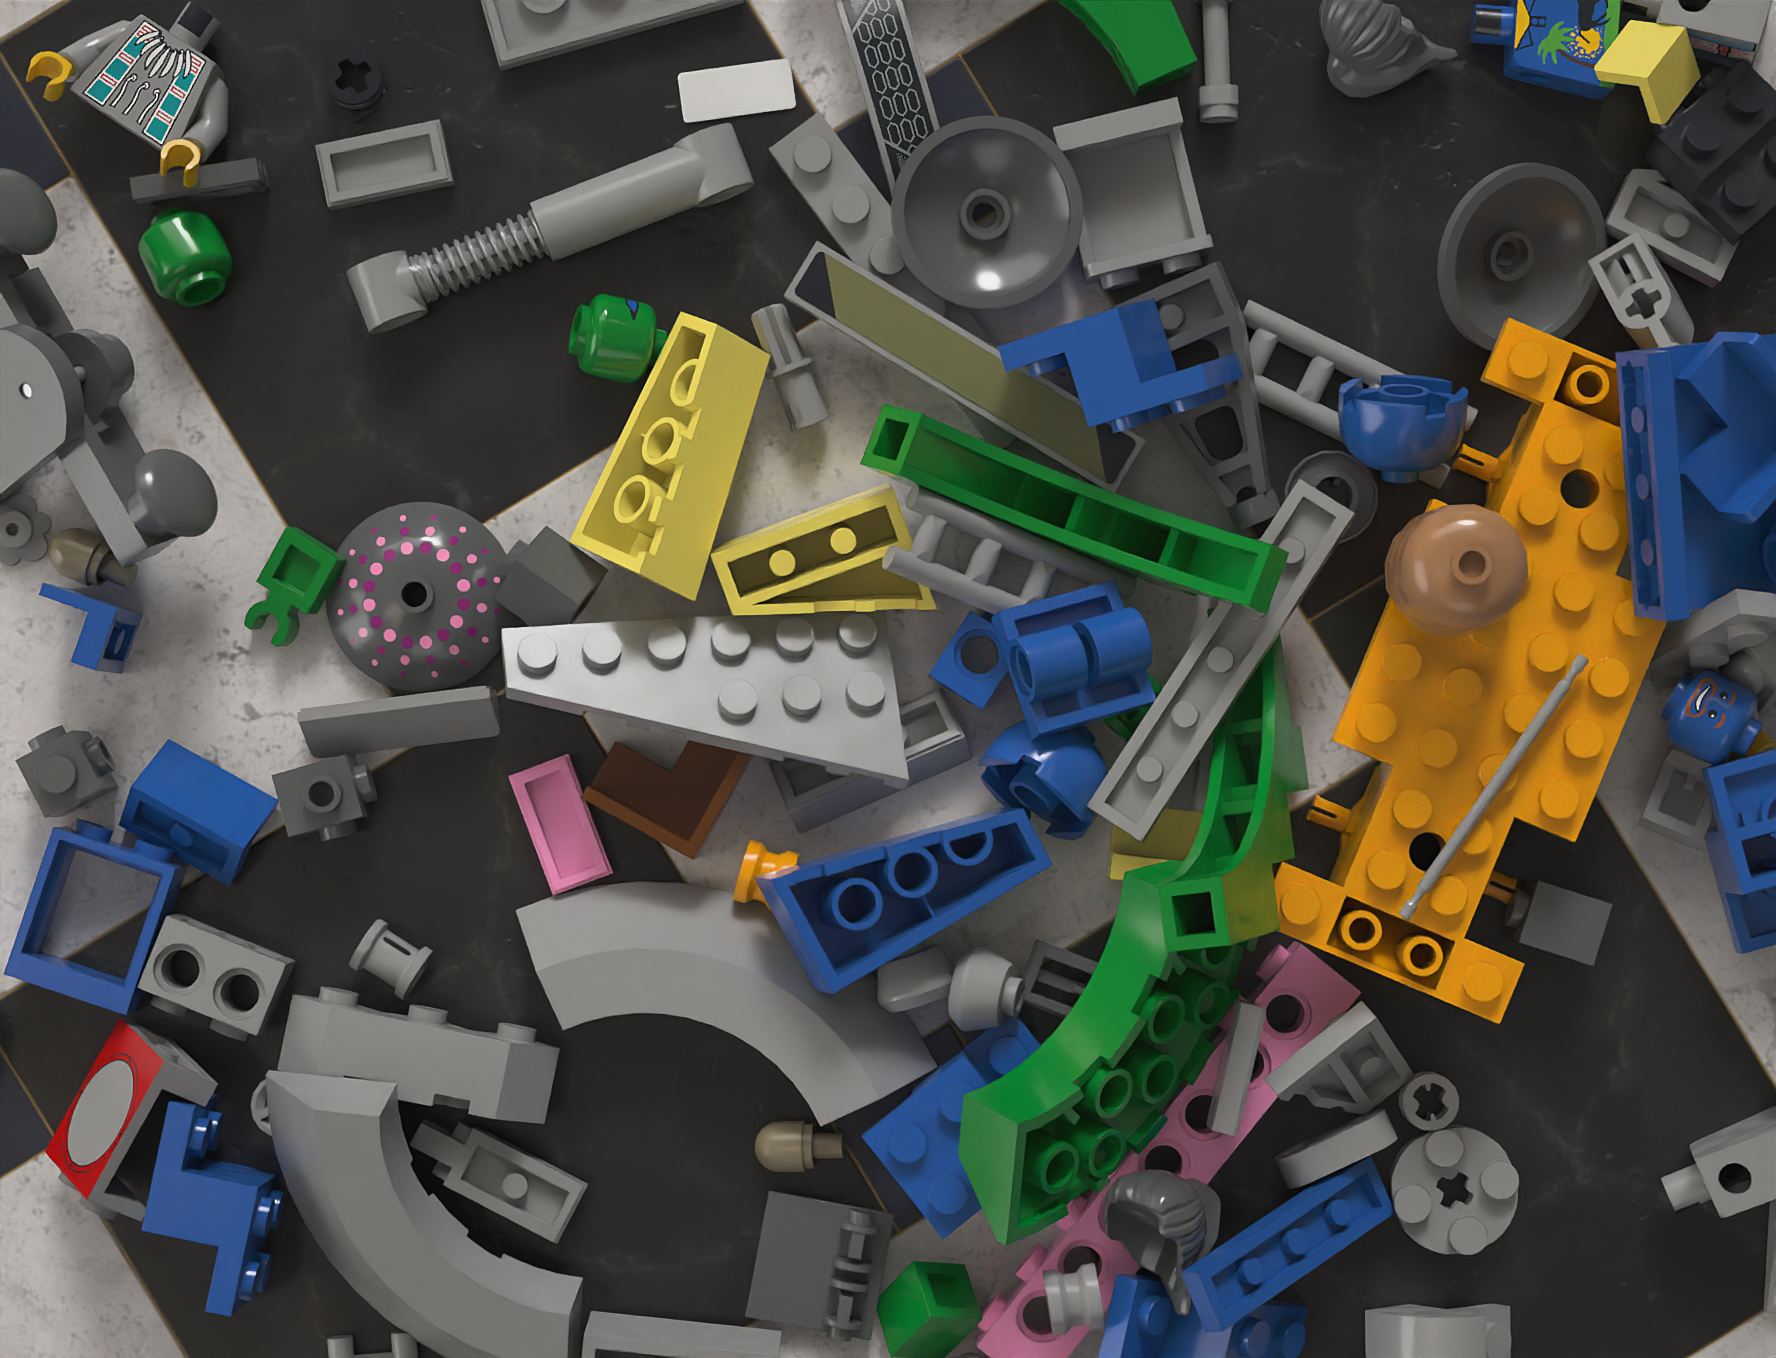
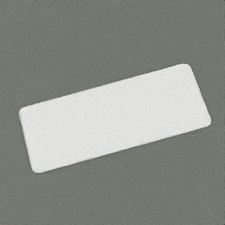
[678,58,796,123]

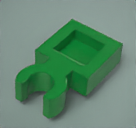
[244,527,347,647]

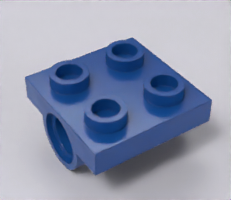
[991,580,1156,740]

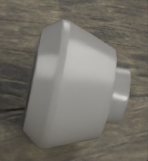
[877,941,956,1013]
[948,945,1025,1032]

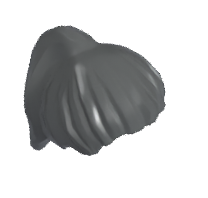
[1319,0,1459,98]
[1103,1169,1221,1317]

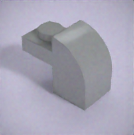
[1365,1303,1512,1358]

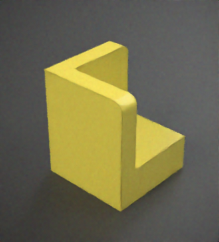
[1594,20,1701,125]

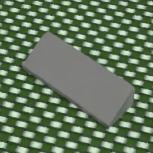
[297,685,501,758]
[768,687,972,833]

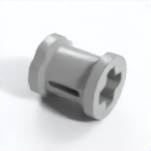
[349,919,434,1000]

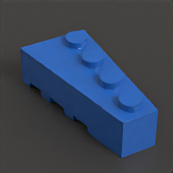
[754,807,1053,994]

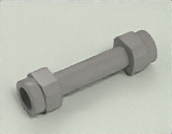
[1195,0,1239,123]

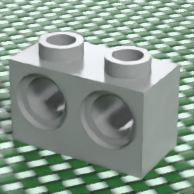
[137,913,296,1041]

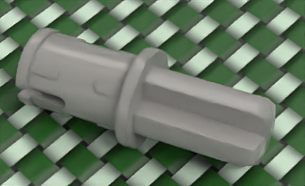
[751,304,830,432]

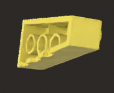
[569,312,771,602]

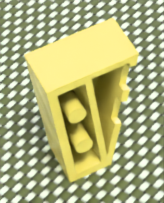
[710,482,937,616]

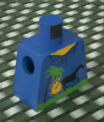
[1470,0,1621,100]

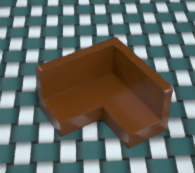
[581,740,754,860]

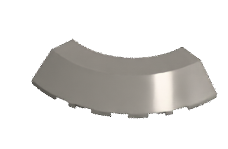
[516,881,937,1126]
[266,1070,583,1358]

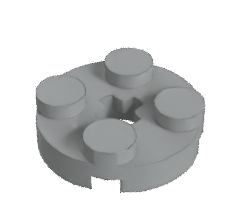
[1388,1125,1519,1255]

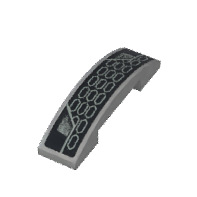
[834,0,940,197]

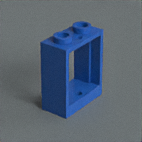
[4,819,188,1015]

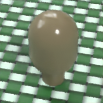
[49,528,138,588]
[754,1120,845,1172]

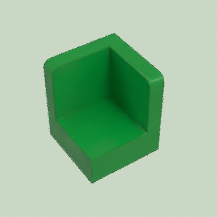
[876,1261,983,1358]

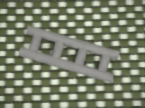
[1242,300,1478,489]
[882,485,1137,615]

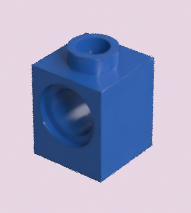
[928,610,1008,711]

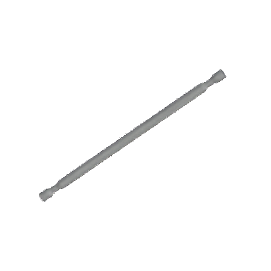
[1398,654,1589,921]

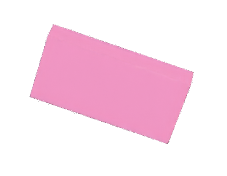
[508,754,614,896]

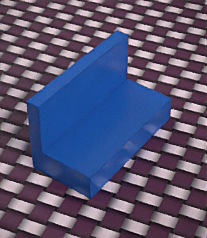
[39,583,143,674]
[118,739,279,887]

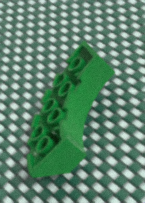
[958,860,1258,1245]

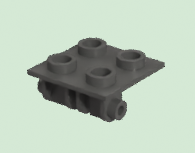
[745,1190,894,1342]

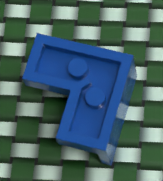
[1675,332,1776,524]

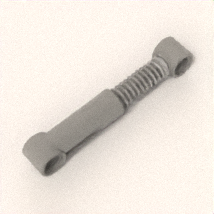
[346,123,755,334]

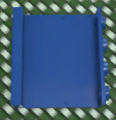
[1615,333,1776,622]

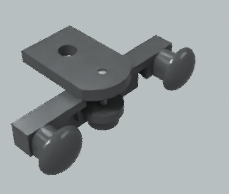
[0,168,218,567]

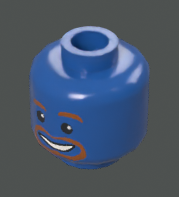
[1660,669,1763,765]

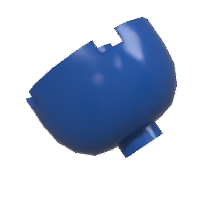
[1338,374,1468,483]
[978,720,1108,841]

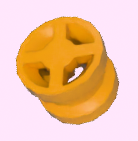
[732,839,800,911]

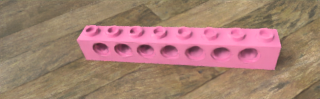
[975,941,1362,1358]

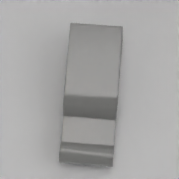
[1588,231,1694,350]

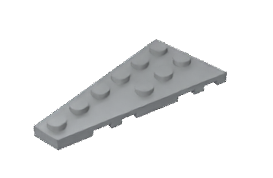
[501,610,909,790]

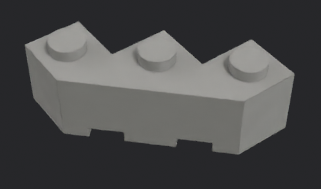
[277,987,560,1124]

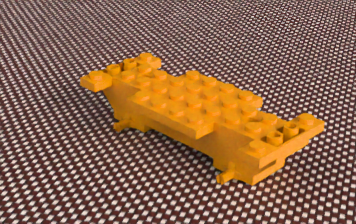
[1273,318,1667,1024]

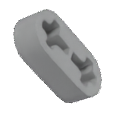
[1274,1108,1398,1189]

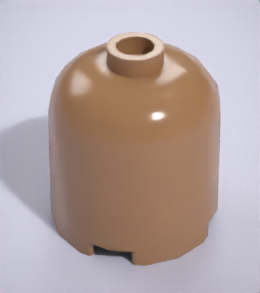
[1384,504,1528,638]

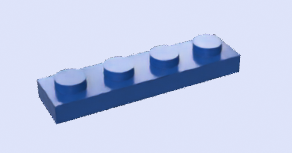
[1181,1155,1395,1332]

